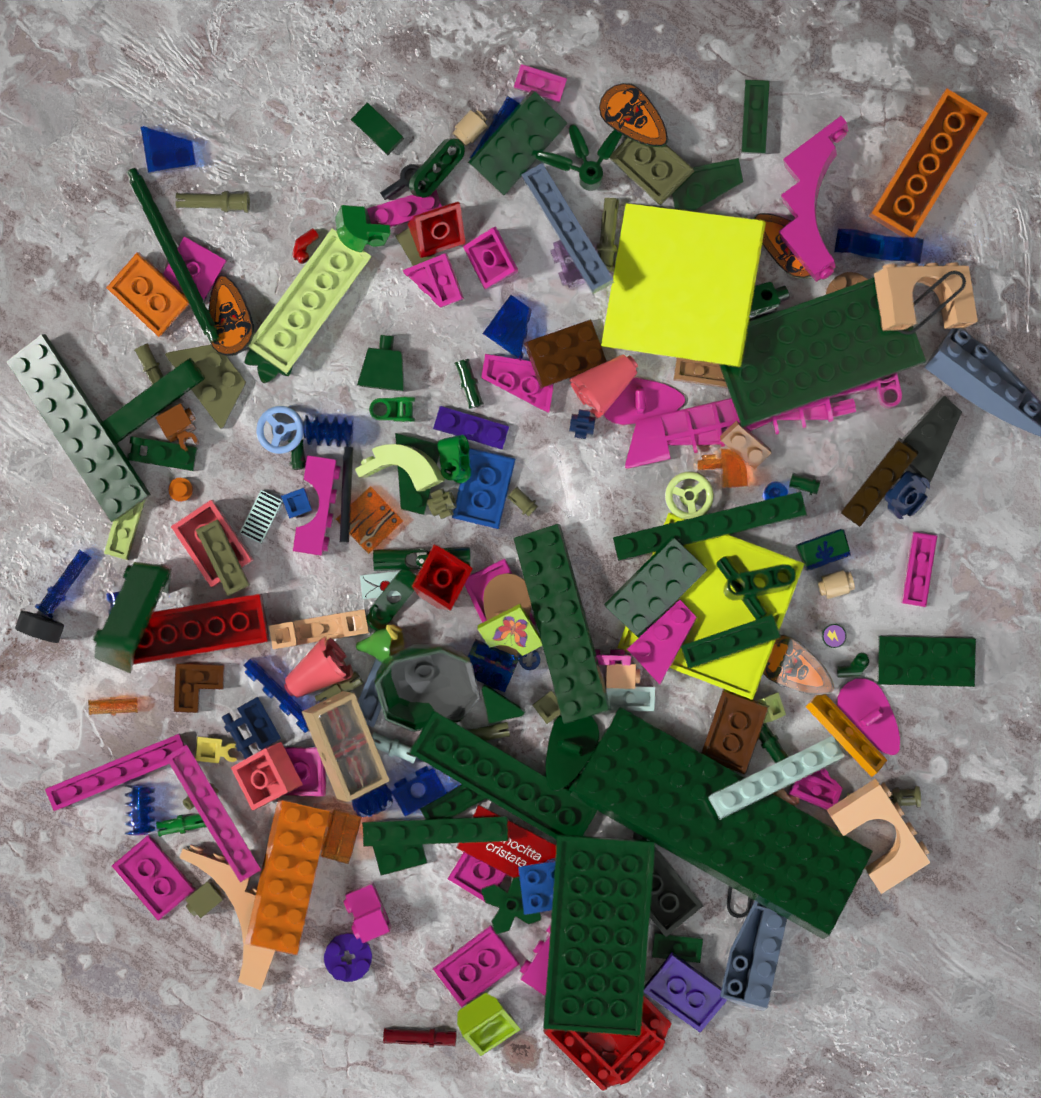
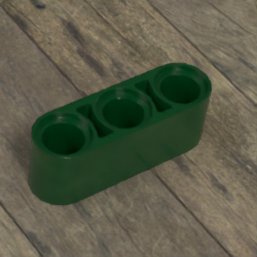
[723,564,796,601]

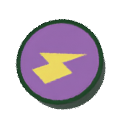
[821,624,846,648]

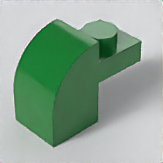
[335,205,391,252]

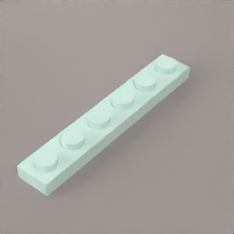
[709,736,845,819]

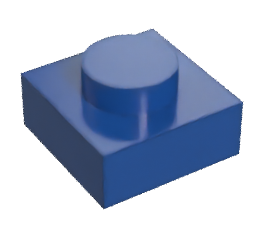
[281,488,312,519]

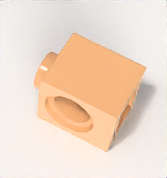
[605,663,640,689]

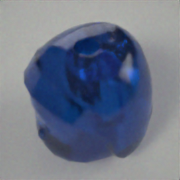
[762,481,788,500]

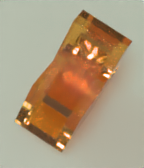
[696,449,748,488]

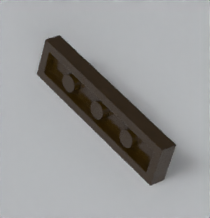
[841,437,919,527]

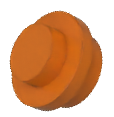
[168,477,193,502]

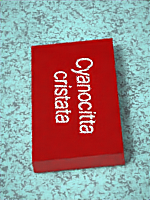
[456,804,556,877]

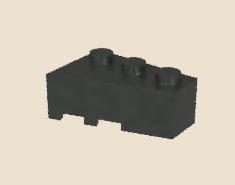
[902,395,962,482]

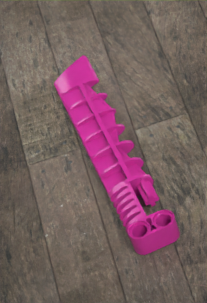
[625,373,902,469]

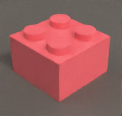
[231,742,303,811]

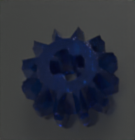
[351,783,393,817]

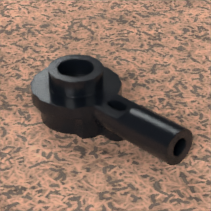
[380,164,421,200]

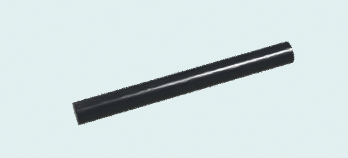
[339,447,353,543]

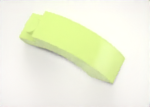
[355,444,445,491]

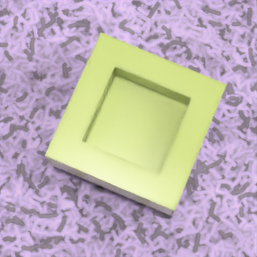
[757,692,786,723]

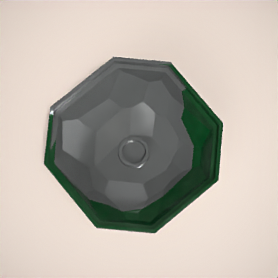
[374,643,480,732]

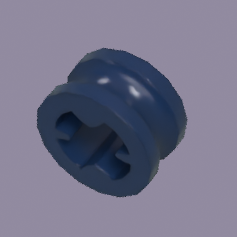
[519,650,541,671]

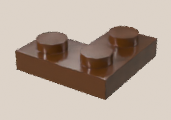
[174,663,225,713]

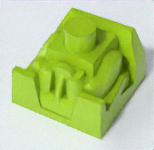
[457,993,521,1056]

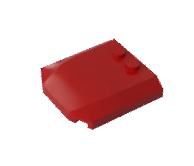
[543,995,672,1091]

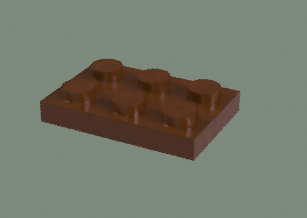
[524,319,607,388]
[701,689,770,775]

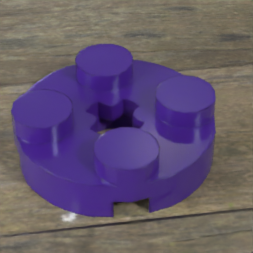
[324,932,373,982]

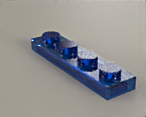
[243,658,310,733]

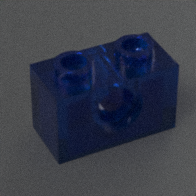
[391,765,448,817]

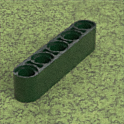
[103,358,205,443]

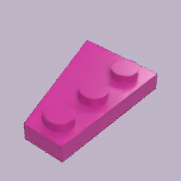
[481,354,554,413]
[627,600,697,685]

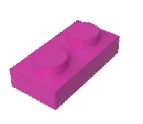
[514,64,567,103]

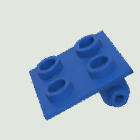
[518,858,555,915]

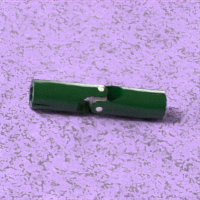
[373,547,471,571]

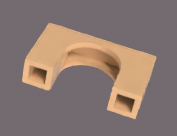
[874,262,978,331]
[827,778,930,894]

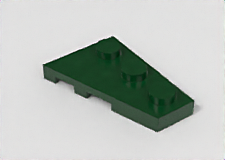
[395,433,439,515]

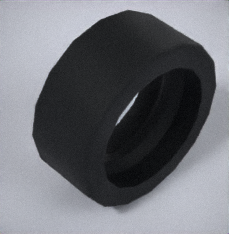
[15,611,64,643]

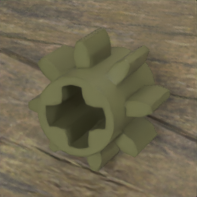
[427,488,457,519]

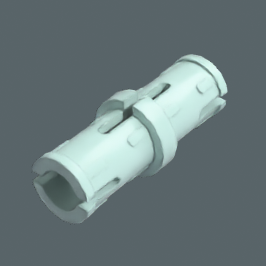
[372,732,416,764]

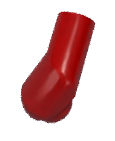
[292,228,319,264]

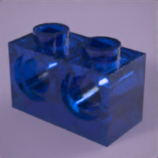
[468,639,520,693]

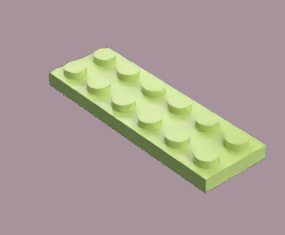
[248,228,371,374]

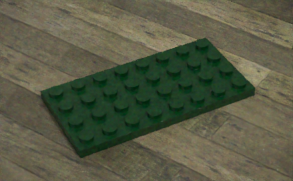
[719,278,926,427]
[543,834,655,1036]

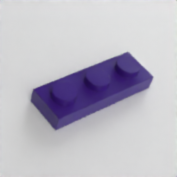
[433,406,509,450]

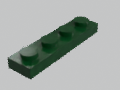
[681,614,781,669]

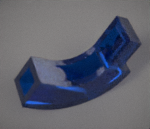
[834,228,924,264]

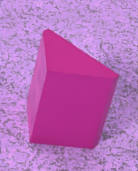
[463,226,518,289]

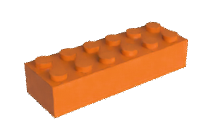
[868,88,988,241]
[245,800,329,955]

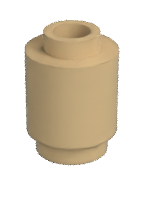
[452,110,488,146]
[818,570,855,599]

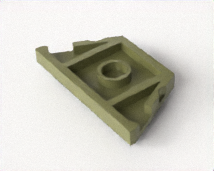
[165,345,247,429]

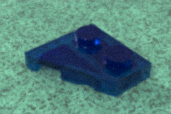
[141,126,197,174]
[482,295,532,361]

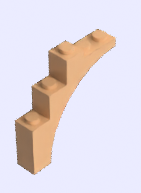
[180,844,275,990]

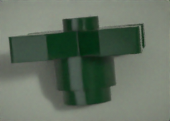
[481,876,541,935]

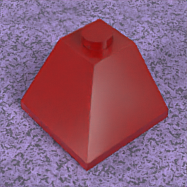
[412,544,473,611]

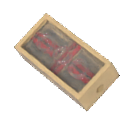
[302,691,389,802]

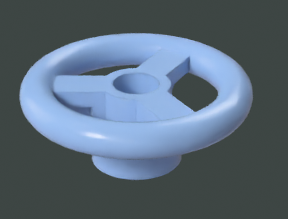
[256,406,304,454]

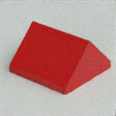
[408,201,466,258]

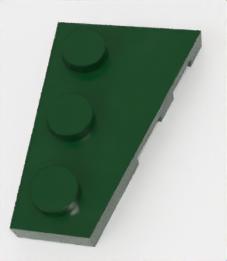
[671,158,744,212]

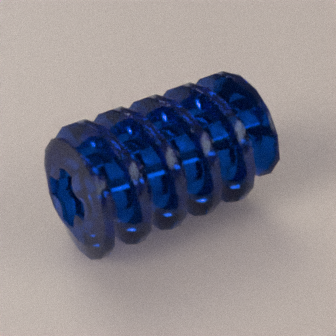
[303,415,354,448]
[124,784,155,835]

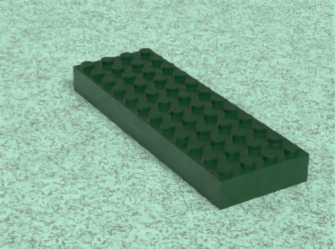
[570,707,873,939]

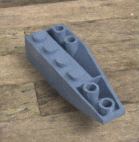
[924,328,1041,437]
[720,901,787,1011]

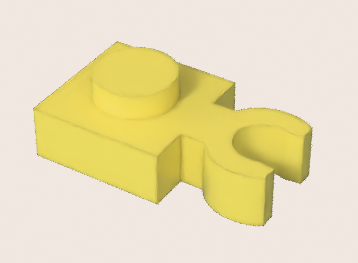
[195,736,237,763]

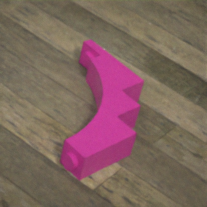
[779,116,848,282]

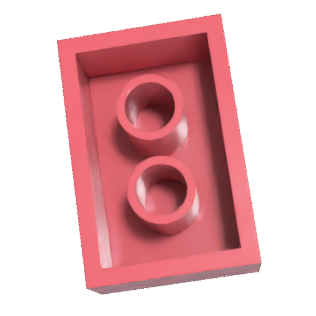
[171,500,254,587]

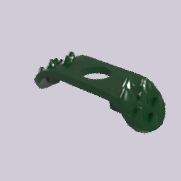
[366,569,417,631]

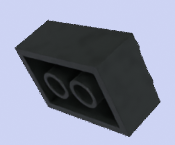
[650,847,703,937]

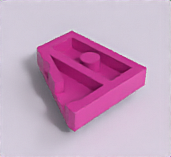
[789,768,843,810]

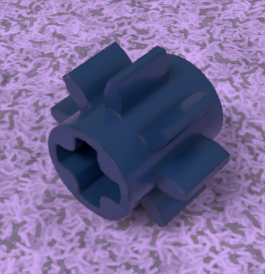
[569,409,596,439]

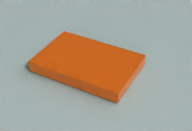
[106,252,189,337]

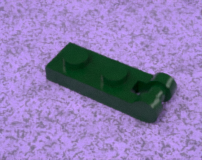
[127,436,198,471]

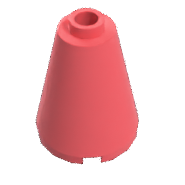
[570,354,638,418]
[284,636,353,698]

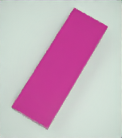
[901,532,937,607]

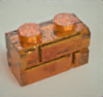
[321,808,362,864]

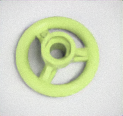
[665,472,714,520]

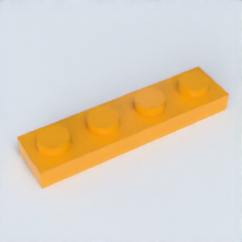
[805,694,887,777]

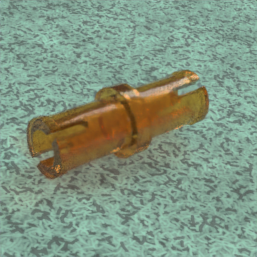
[88,697,138,716]

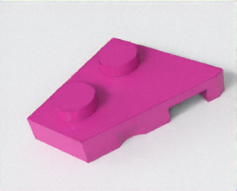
[403,253,464,308]

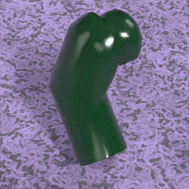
[837,652,869,678]

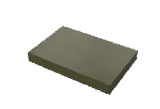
[609,138,694,206]

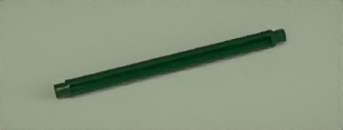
[126,168,220,343]

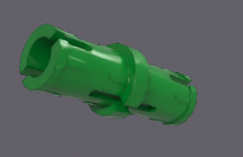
[156,814,207,837]

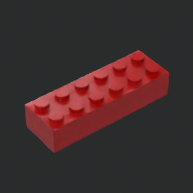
[133,593,270,665]

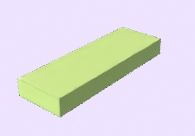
[104,499,146,560]

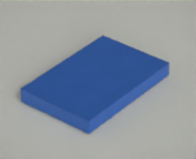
[452,448,516,529]

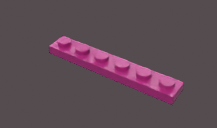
[45,733,185,811]
[166,745,261,883]

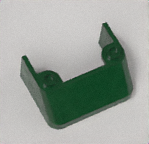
[93,562,172,674]

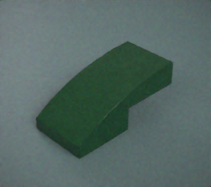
[350,103,404,156]

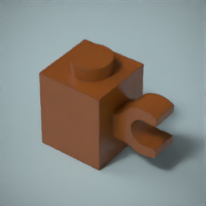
[155,403,199,451]

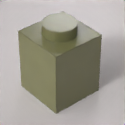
[185,879,225,919]

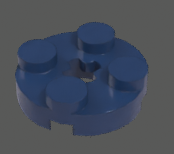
[885,471,930,519]

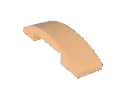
[269,609,369,649]

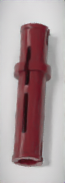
[383,1028,457,1048]

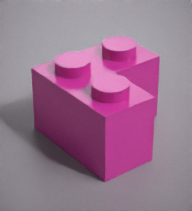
[343,882,392,943]

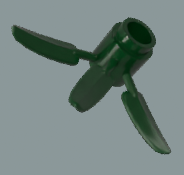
[536,124,622,191]

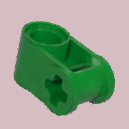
[369,397,415,422]
[438,435,471,483]

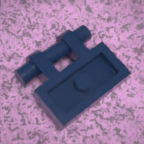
[221,697,281,759]

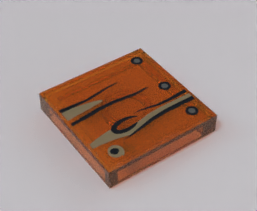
[336,486,403,554]

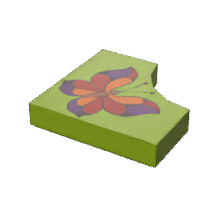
[477,604,542,656]

